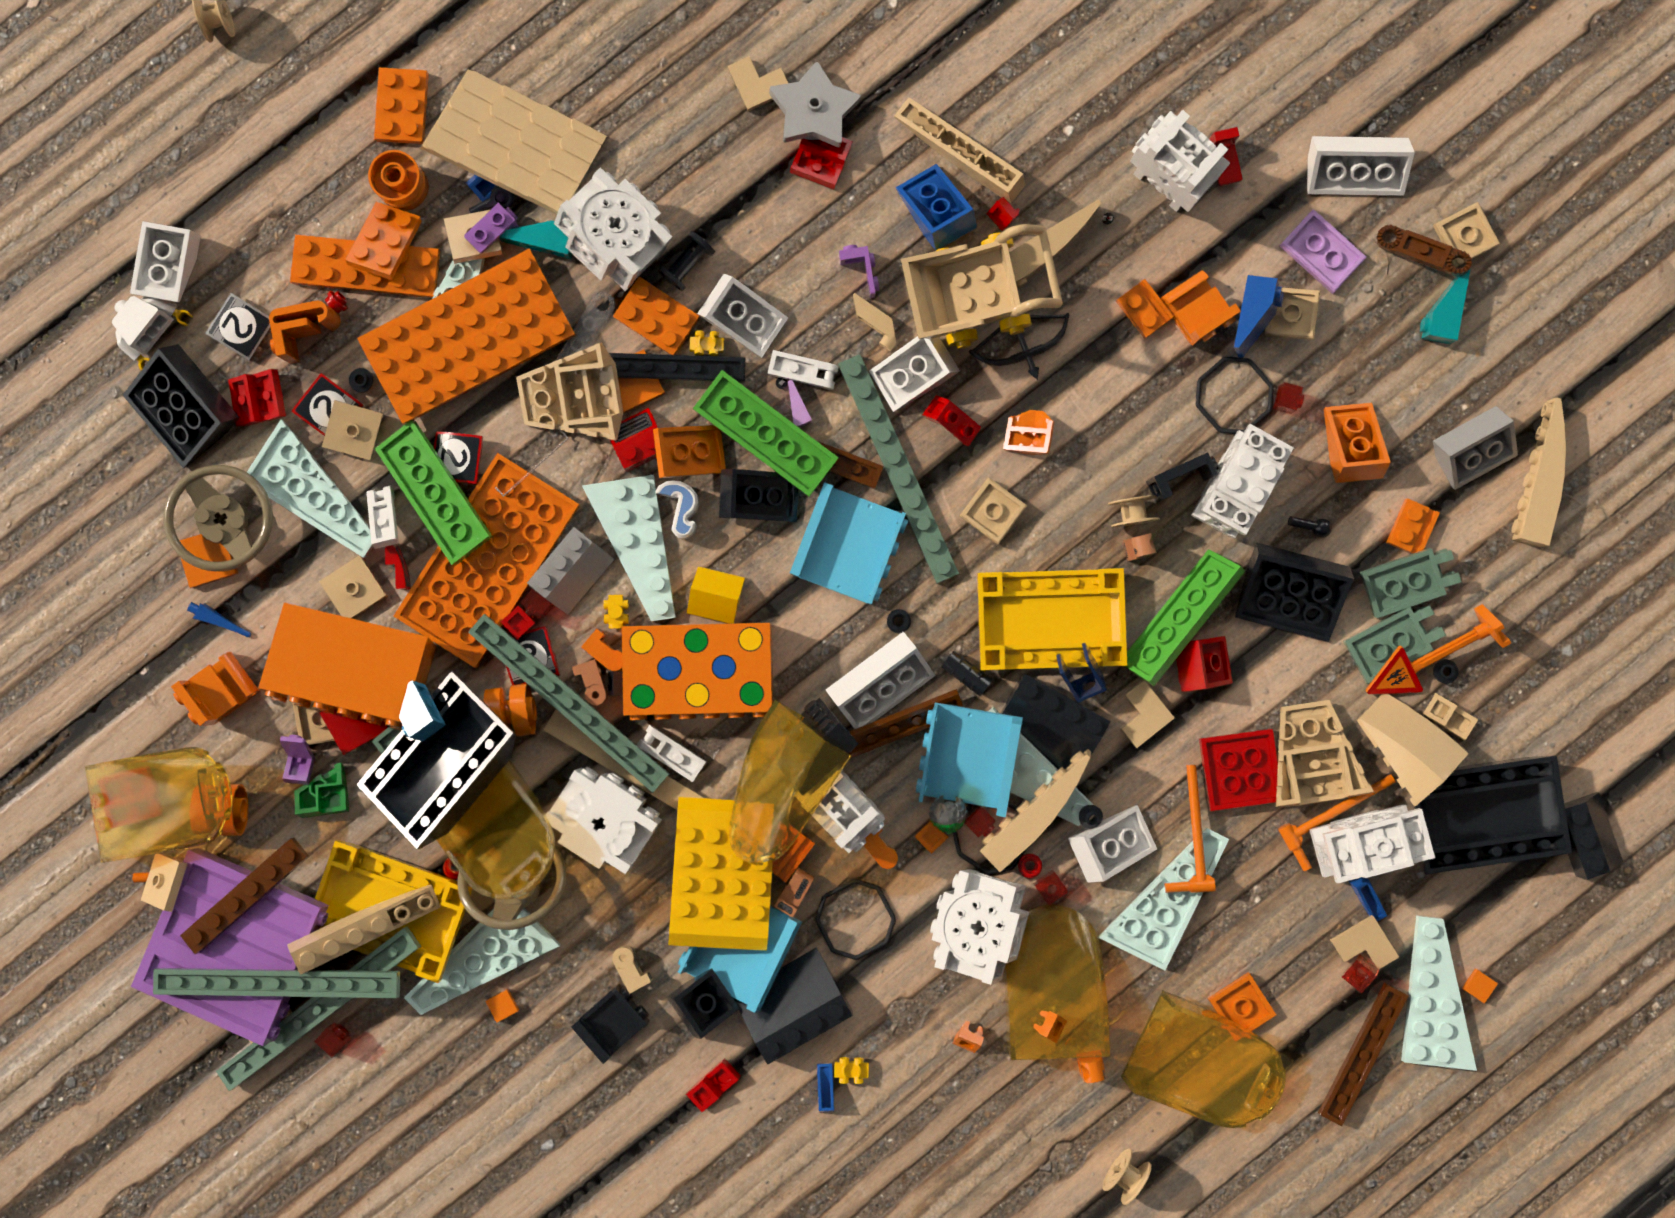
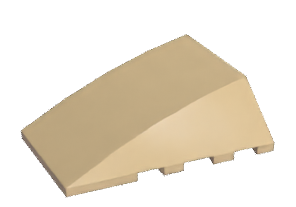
[516,342,623,440]
[1357,694,1469,807]
[1276,700,1374,807]

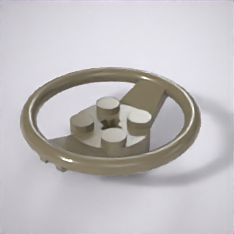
[163,465,273,572]
[458,829,566,930]

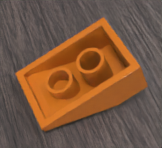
[1324,403,1391,483]

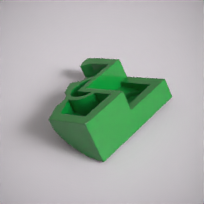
[294,763,349,818]

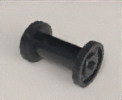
[658,231,715,291]

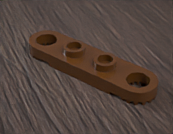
[1377,224,1472,277]

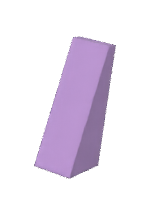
[788,379,812,428]

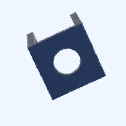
[1056,643,1107,703]

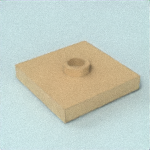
[1433,202,1500,268]
[444,210,502,264]
[1264,288,1321,340]
[322,400,383,460]
[959,477,1027,545]
[319,555,388,619]
[293,703,334,745]
[141,853,187,912]

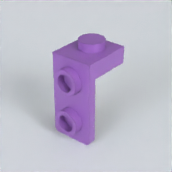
[464,203,519,253]
[839,245,879,299]
[280,735,315,785]

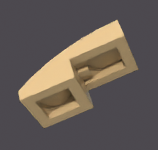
[1423,693,1478,741]

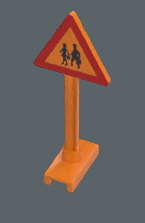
[1365,604,1512,694]

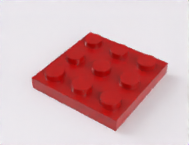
[1199,729,1278,811]

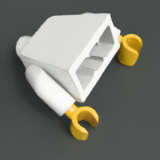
[112,296,193,370]

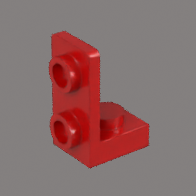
[1209,127,1243,186]
[922,395,981,446]

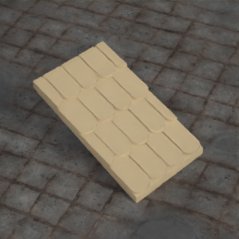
[420,69,607,214]

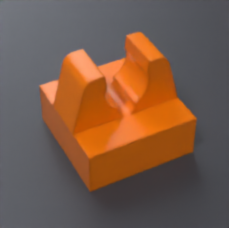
[1033,1011,1067,1043]
[952,1021,984,1053]

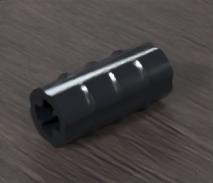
[941,650,992,696]

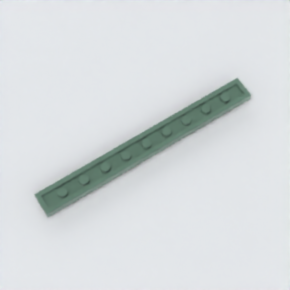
[838,354,959,584]
[468,614,670,793]
[216,926,422,1091]
[153,968,400,998]

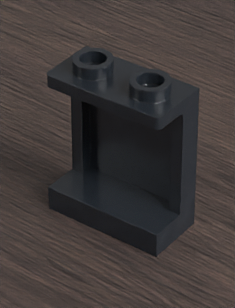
[1146,452,1218,503]
[571,984,650,1064]

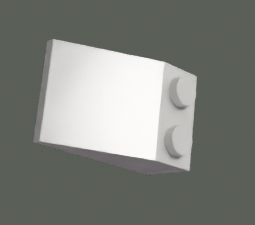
[130,221,201,303]
[697,274,788,358]
[869,336,960,412]
[1068,805,1157,882]

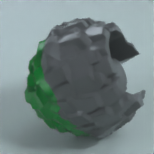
[929,795,968,834]

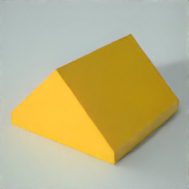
[687,566,745,624]

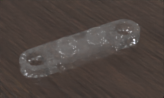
[556,292,615,361]

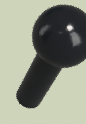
[1288,516,1332,538]

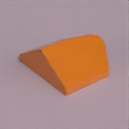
[1003,410,1055,455]

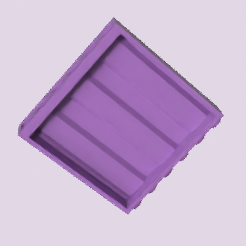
[131,848,329,1046]

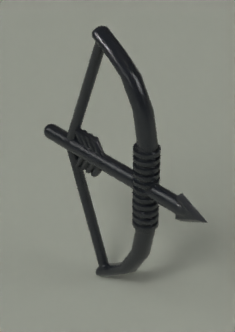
[969,313,1070,380]

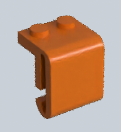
[1161,270,1241,345]
[269,300,341,364]
[171,652,260,726]

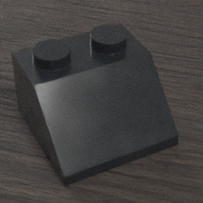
[666,968,740,1039]

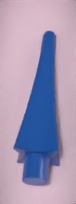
[187,602,251,638]

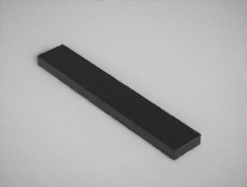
[609,353,746,382]

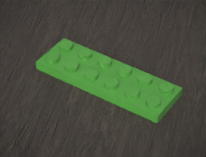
[693,370,839,497]
[375,420,493,566]
[1123,549,1245,686]

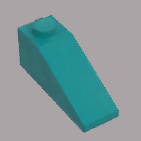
[499,220,572,259]
[1420,269,1471,345]

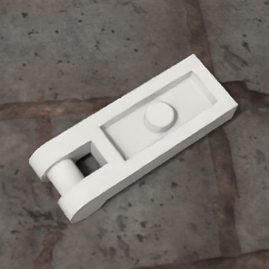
[768,350,839,390]
[367,486,399,549]
[637,725,706,782]

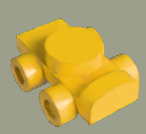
[690,330,724,356]
[603,595,629,629]
[834,1057,869,1084]

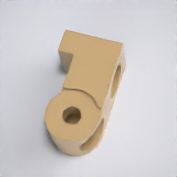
[612,945,653,994]

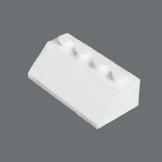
[1307,136,1415,195]
[826,632,936,729]

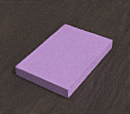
[1279,209,1367,294]

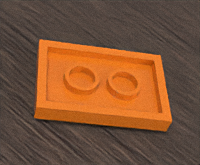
[374,67,429,144]
[345,202,422,280]
[613,277,700,355]
[653,425,726,478]

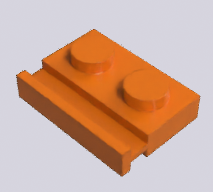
[1116,279,1174,339]
[1386,498,1440,554]
[772,822,815,883]

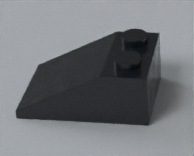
[719,469,798,522]

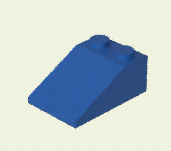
[896,164,977,251]
[1234,275,1284,358]

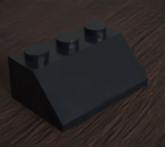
[1564,792,1623,880]

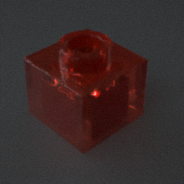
[1273,382,1304,414]
[520,588,554,619]
[964,806,996,838]
[1033,870,1068,906]
[1342,954,1379,993]
[314,1022,352,1058]

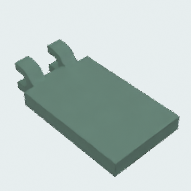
[1360,548,1462,618]
[1343,605,1446,684]

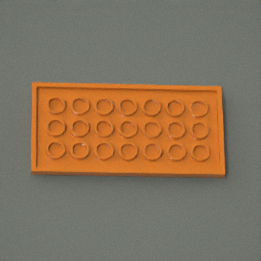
[357,248,576,425]
[393,453,580,668]

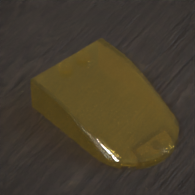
[729,700,851,866]
[85,747,232,863]
[436,760,555,900]
[1004,904,1110,1060]
[1121,990,1286,1128]

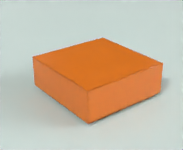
[914,821,949,854]
[1462,969,1498,1004]
[485,989,519,1023]

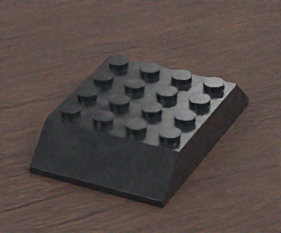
[357,671,516,849]
[1414,755,1572,875]

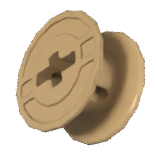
[192,0,235,43]
[1108,495,1160,527]
[1102,1148,1152,1205]

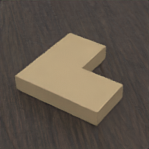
[728,56,788,112]
[1121,680,1174,748]
[1330,915,1399,970]

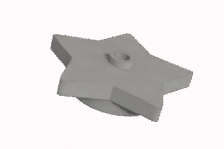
[769,62,861,147]

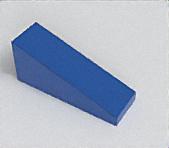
[1348,877,1387,922]
[817,1063,834,1113]

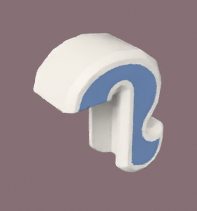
[655,480,699,540]

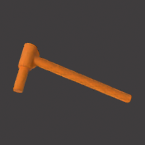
[1164,765,1215,893]
[1278,774,1396,871]

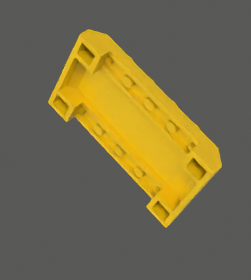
[977,568,1127,670]
[668,797,776,951]
[315,840,473,983]

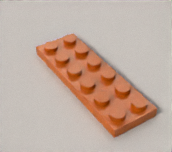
[290,234,441,298]

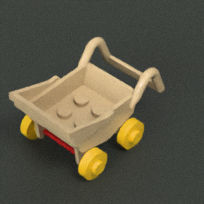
[901,224,1063,349]

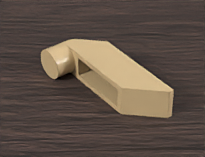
[853,293,896,351]

